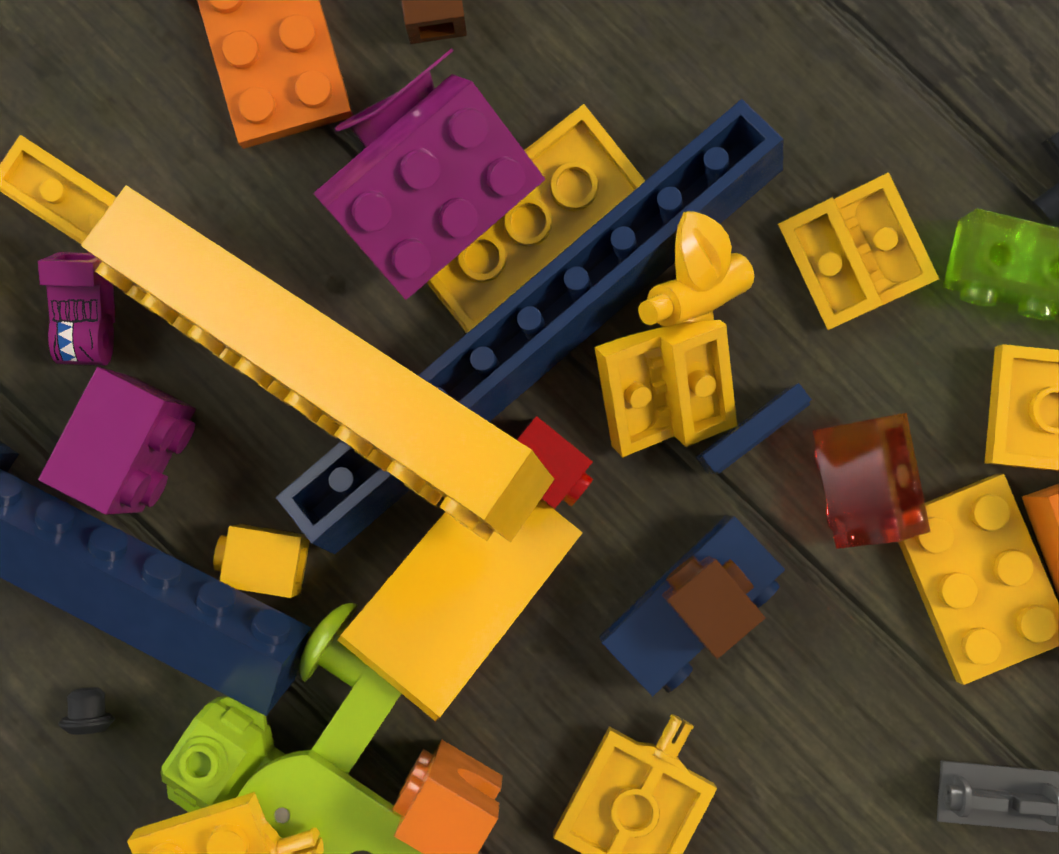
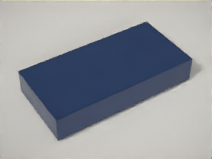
[695,383,812,474]

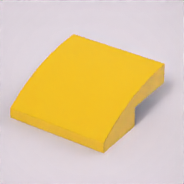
[778,172,939,330]
[595,320,737,458]

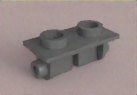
[937,760,1059,832]

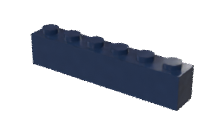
[0,469,311,716]

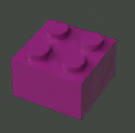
[38,367,196,515]

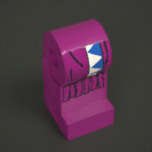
[38,252,115,366]

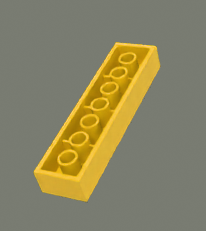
[81,185,554,543]

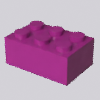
[313,74,545,300]

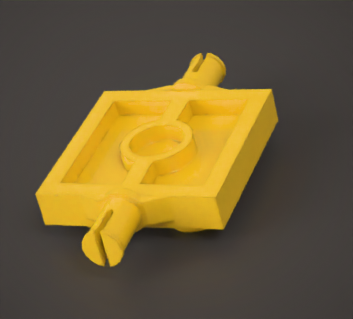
[553,714,717,854]
[127,792,324,854]

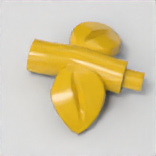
[638,211,754,327]

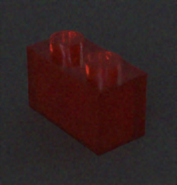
[813,413,931,549]

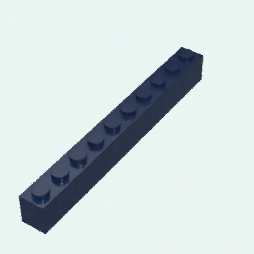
[276,99,784,554]

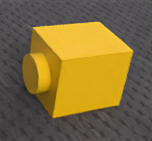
[213,524,310,598]

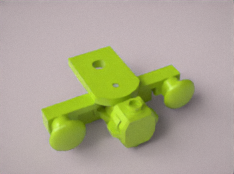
[161,603,423,854]

